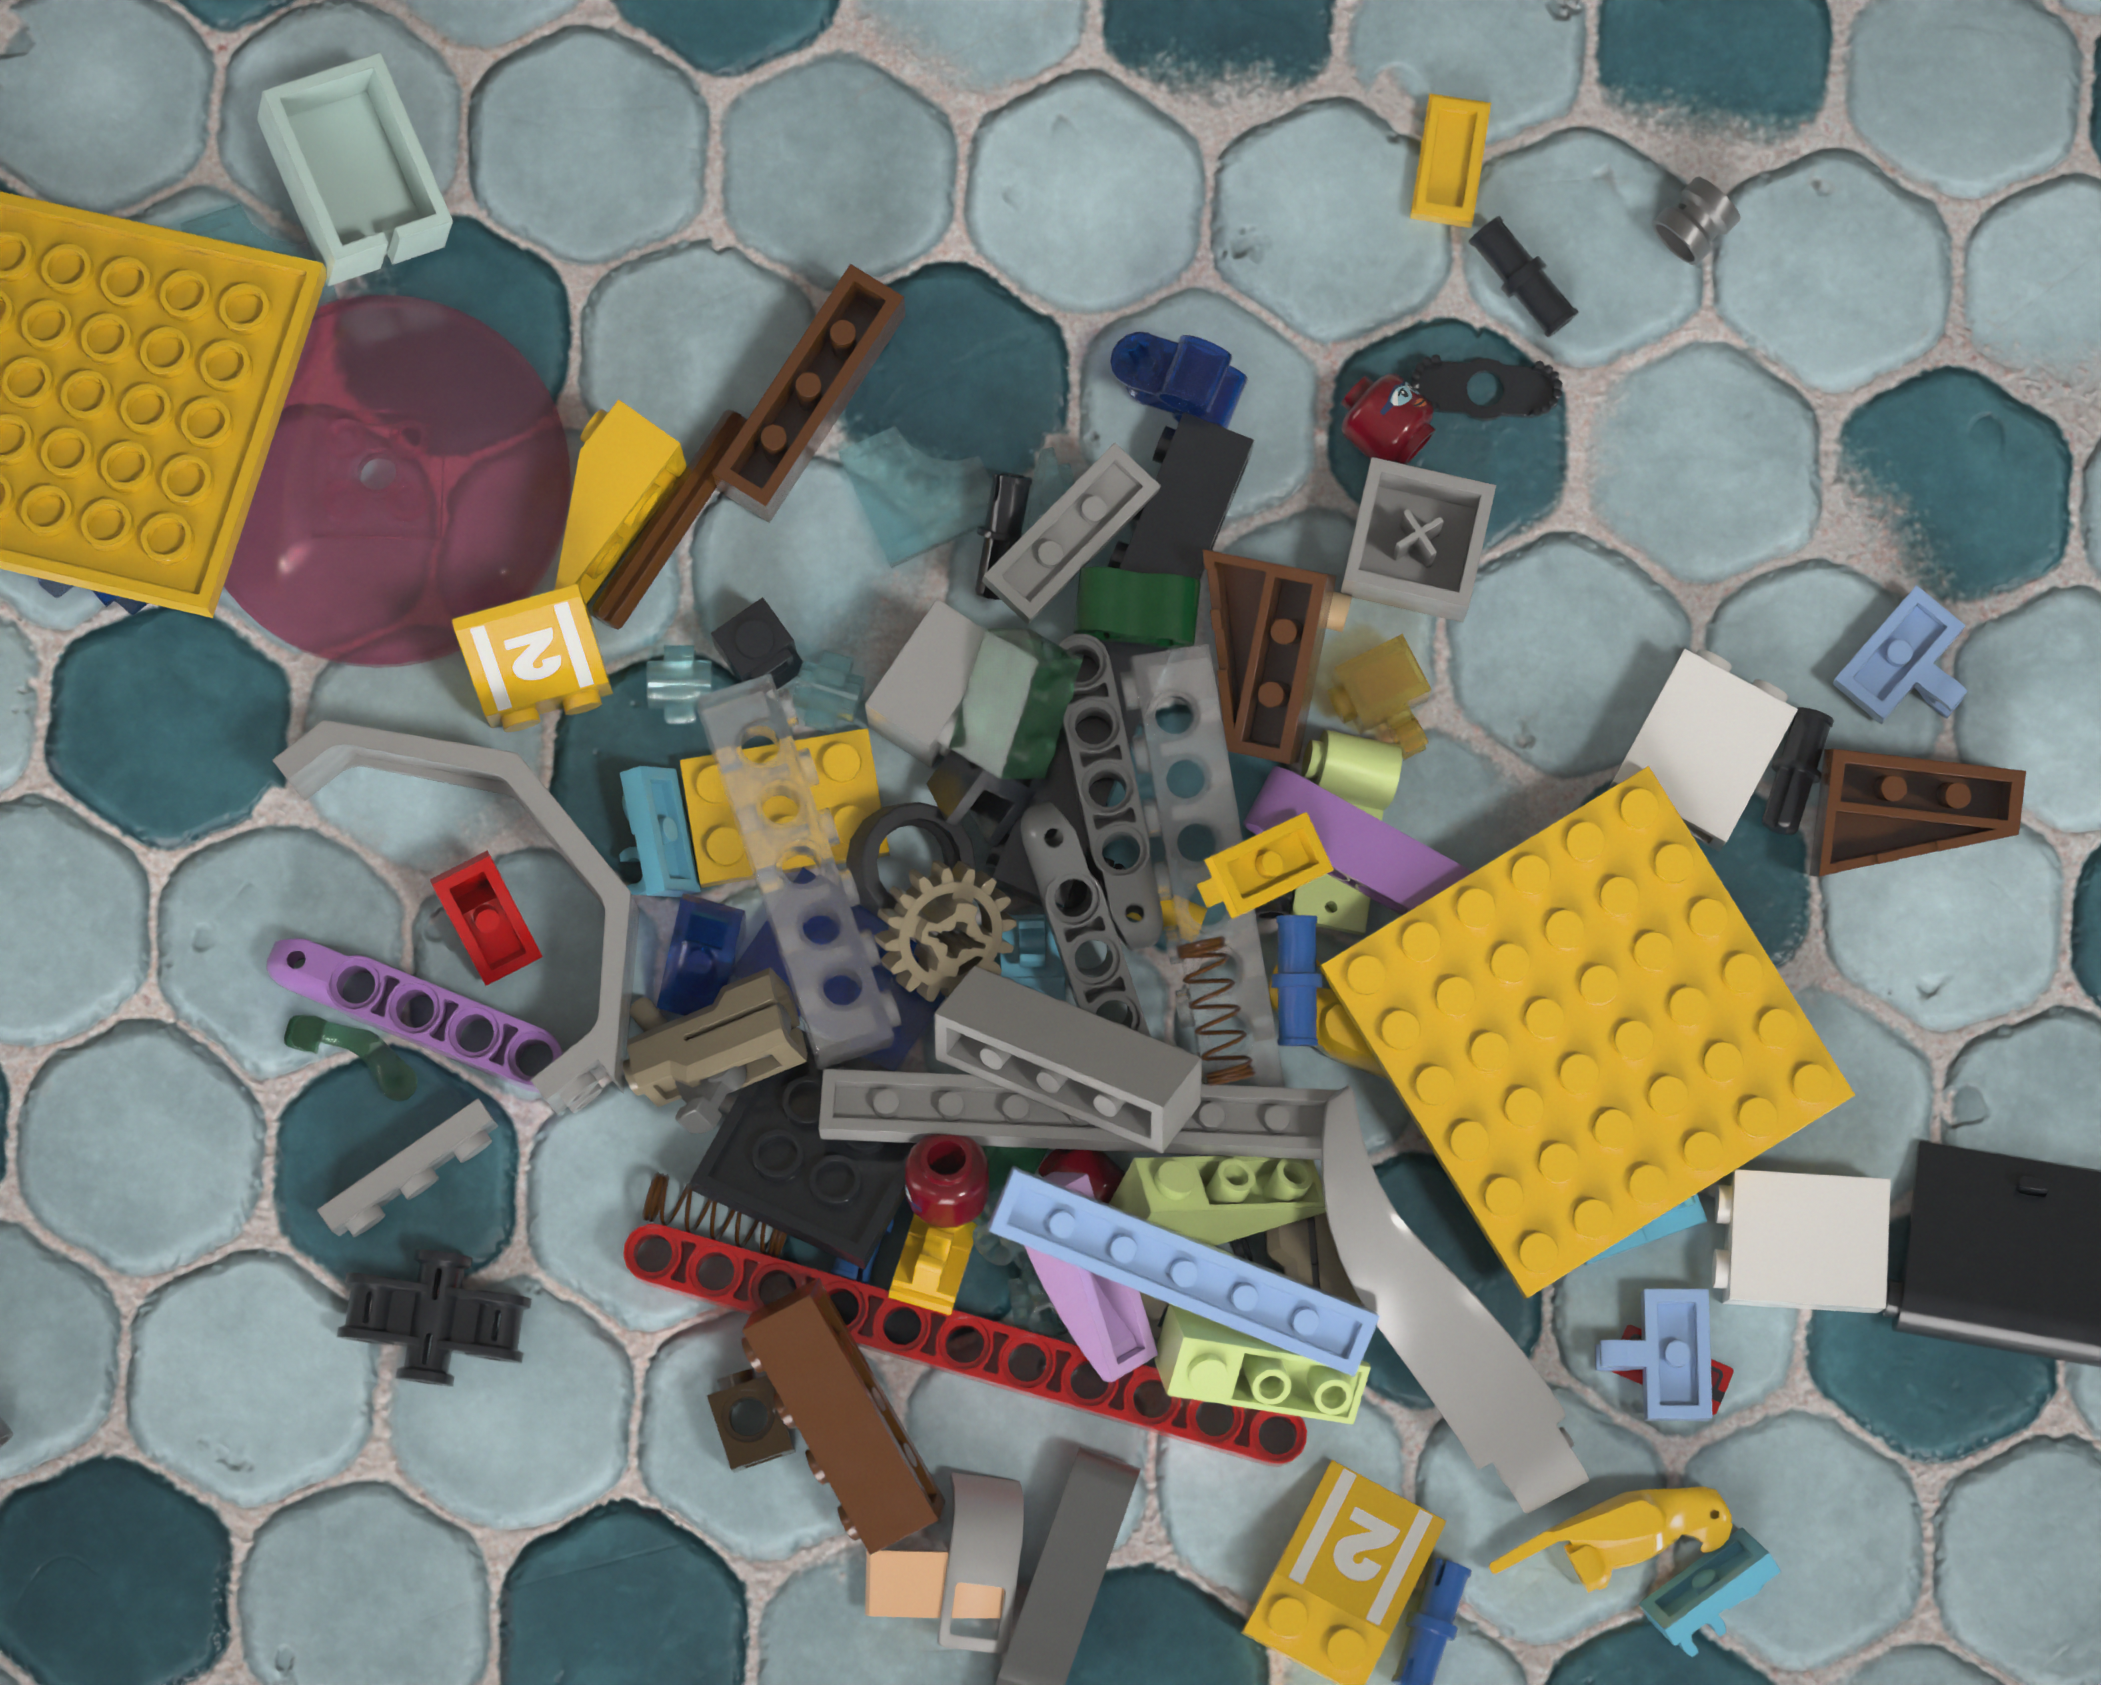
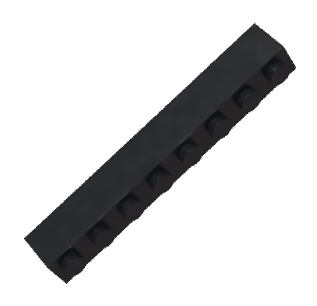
[985,412,1254,908]

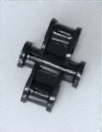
[336,1249,532,1387]

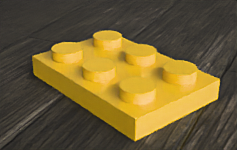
[680,728,890,888]

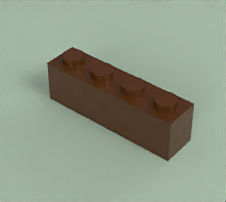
[712,263,906,523]
[741,1278,946,1555]

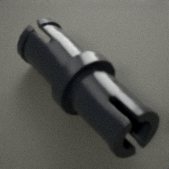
[1468,216,1579,338]

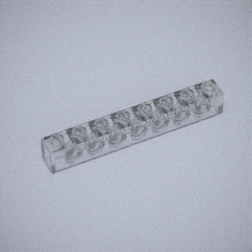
[1120,643,1285,1156]

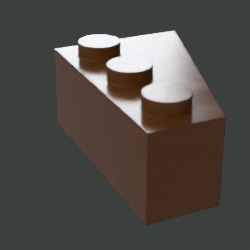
[1203,549,1337,764]
[1810,749,2026,877]

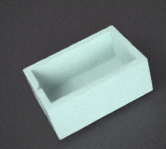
[257,52,453,286]

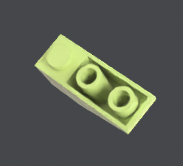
[1109,1156,1326,1246]
[1153,1303,1371,1424]

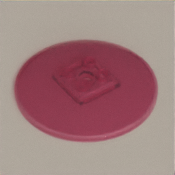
[224,295,571,668]

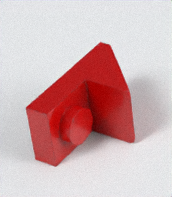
[430,850,543,986]

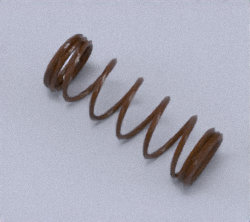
[1175,936,1256,1086]
[642,1172,787,1258]

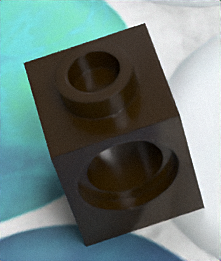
[707,1368,796,1473]

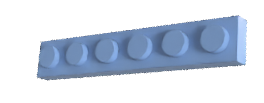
[988,1166,1380,1377]

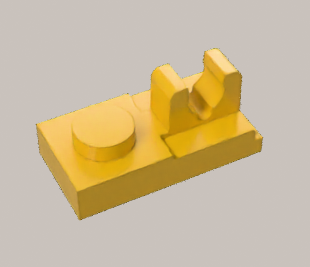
[1196,811,1334,919]
[888,1207,985,1315]

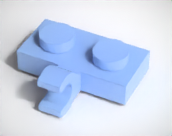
[1833,585,1968,725]
[1595,1289,1713,1421]

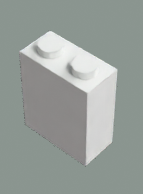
[1607,649,1798,852]
[1712,1170,1891,1313]

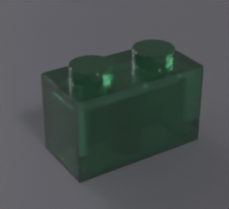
[949,628,1082,779]

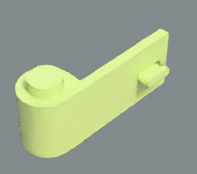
[1289,730,1402,935]

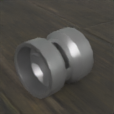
[1652,177,1741,265]

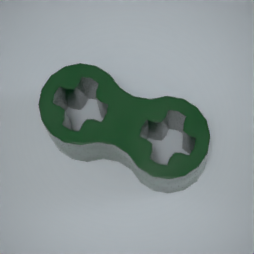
[1073,567,1201,649]

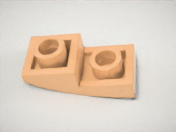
[865,1549,1004,1618]

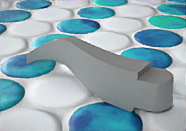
[1321,1085,1590,1513]

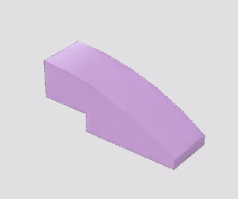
[1024,1172,1158,1382]

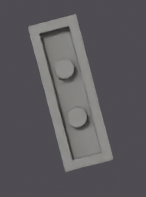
[982,442,1161,625]
[317,1098,499,1237]

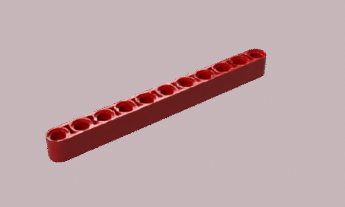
[623,1223,1307,1467]

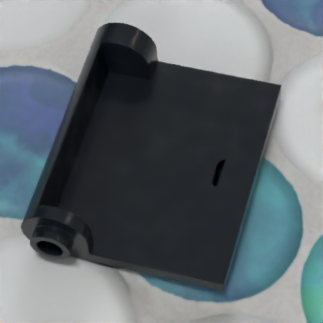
[1882,1141,2101,1368]

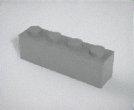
[935,966,1202,1153]

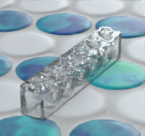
[697,673,901,1070]

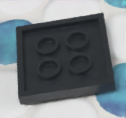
[690,1027,917,1270]

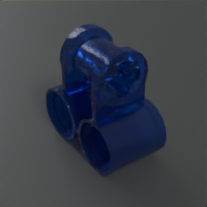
[1110,332,1248,429]

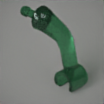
[284,1015,418,1101]

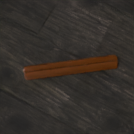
[592,409,748,629]

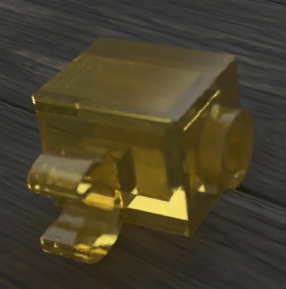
[1327,634,1432,761]

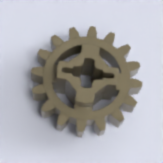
[875,860,1017,1001]

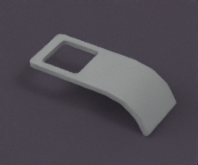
[937,1472,1024,1654]

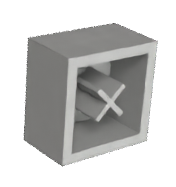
[1340,457,1496,622]
[865,598,1005,768]

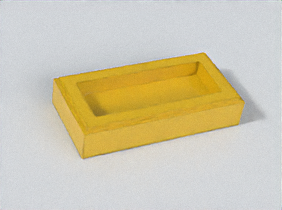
[1410,93,1491,228]

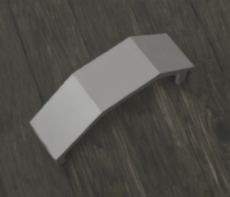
[272,720,640,1115]

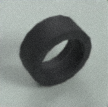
[846,802,976,920]

